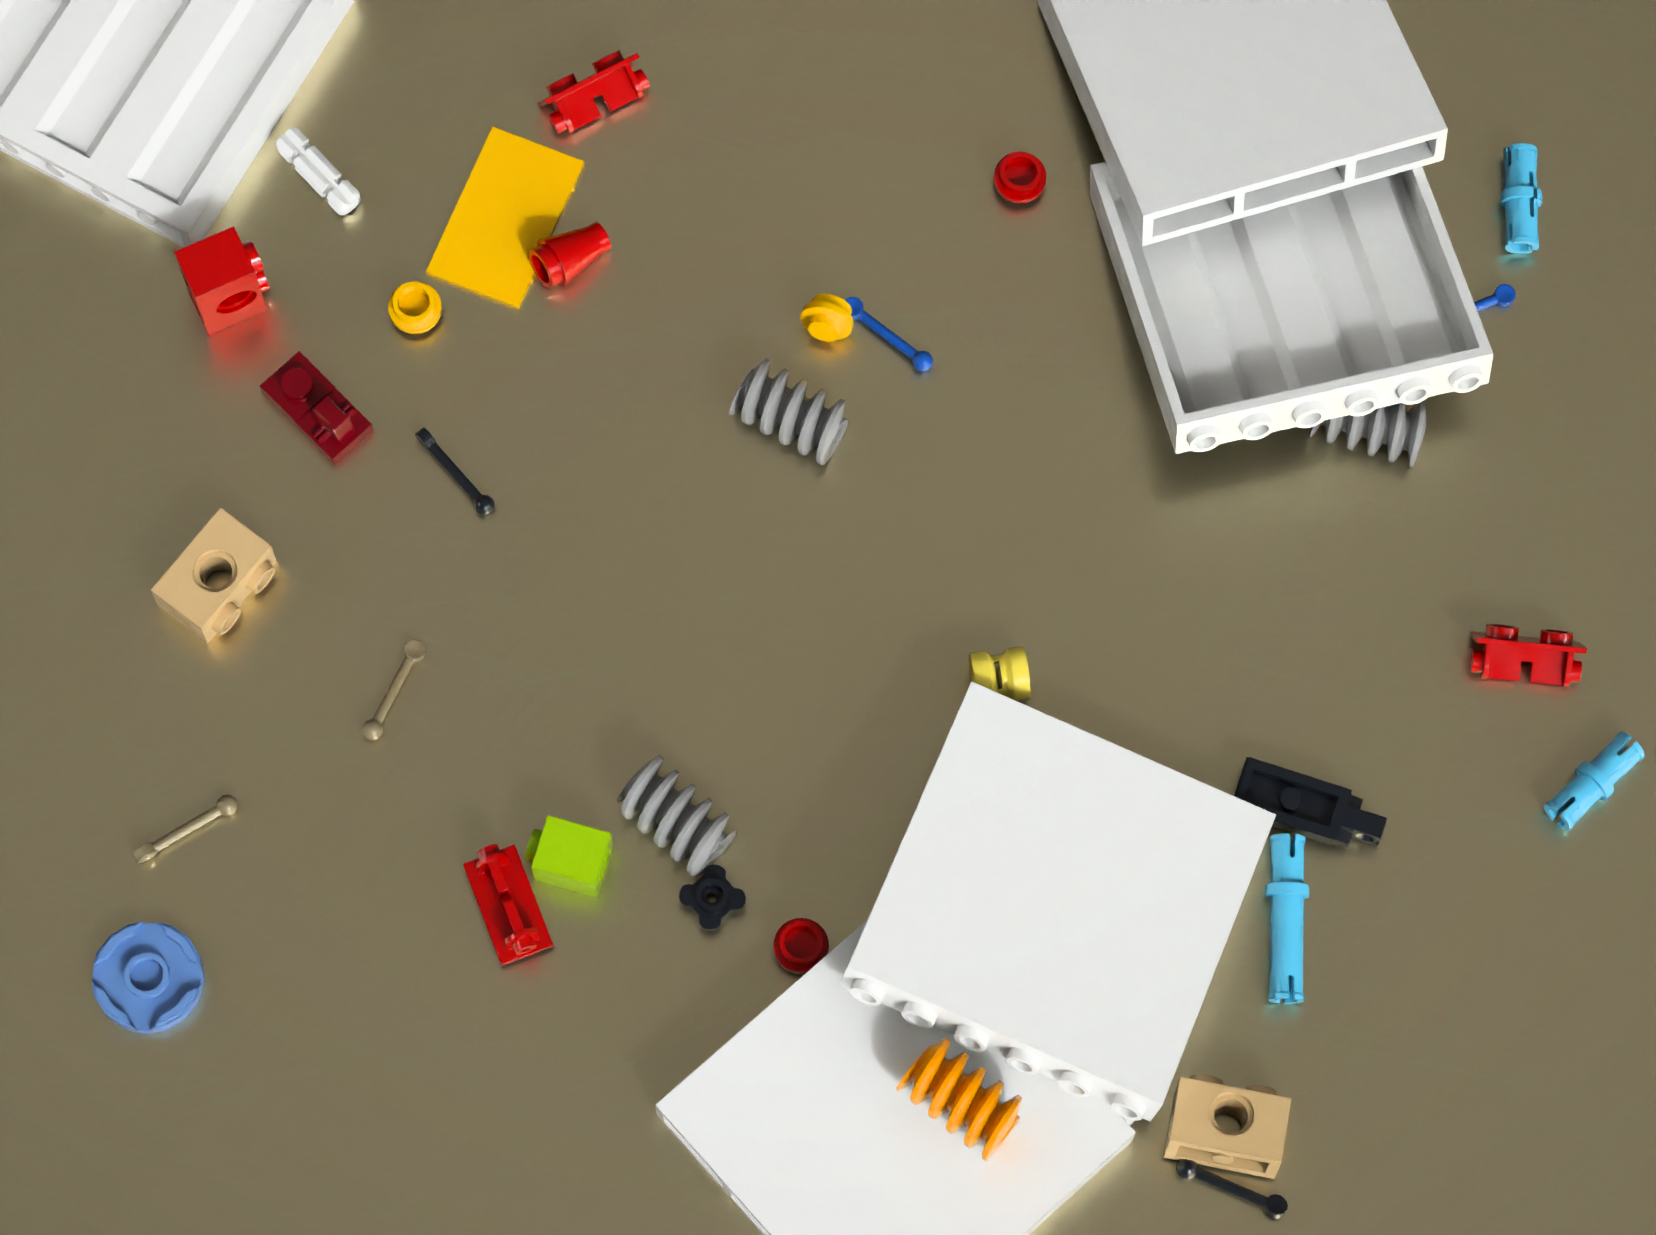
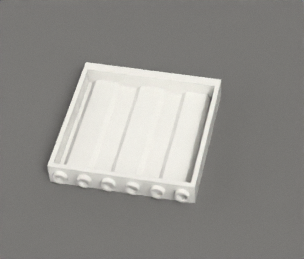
[0,0,355,247]
[1090,162,1493,454]

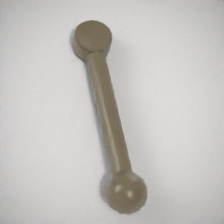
[361,639,426,741]
[133,795,238,864]

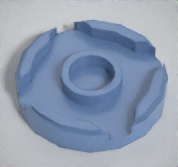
[92,922,205,1034]

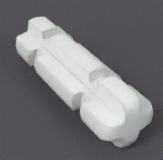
[276,128,361,216]

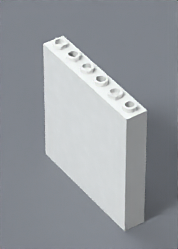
[1038,0,1448,246]
[839,681,1276,1122]
[655,920,1136,1235]

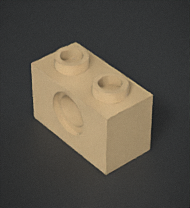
[151,507,277,644]
[1164,1074,1292,1179]

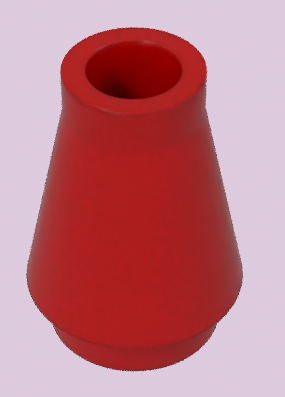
[529,222,611,288]

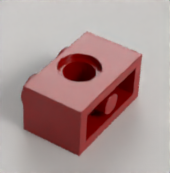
[174,226,270,336]

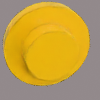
[388,281,442,334]
[800,293,854,342]

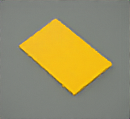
[426,126,584,309]

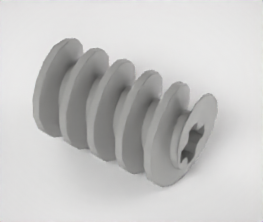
[728,358,849,465]
[1309,401,1427,469]
[617,755,737,876]

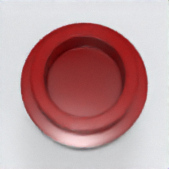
[994,152,1046,204]
[773,918,829,974]

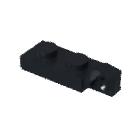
[1234,757,1387,847]

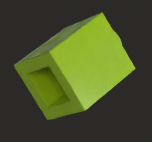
[525,815,613,898]

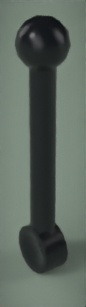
[415,427,495,516]
[1176,1159,1288,1219]

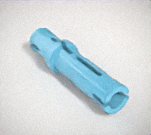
[1265,833,1309,1004]

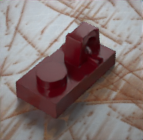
[260,351,373,465]

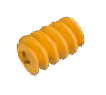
[896,1037,1022,1161]

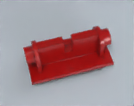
[537,50,650,134]
[1470,624,1587,687]
[463,844,554,966]

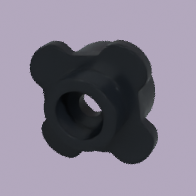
[679,865,746,931]

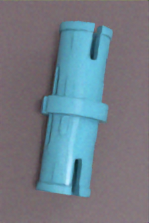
[1500,143,1543,254]
[1544,731,1645,831]

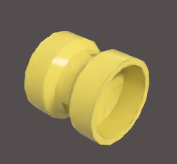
[968,646,1031,701]

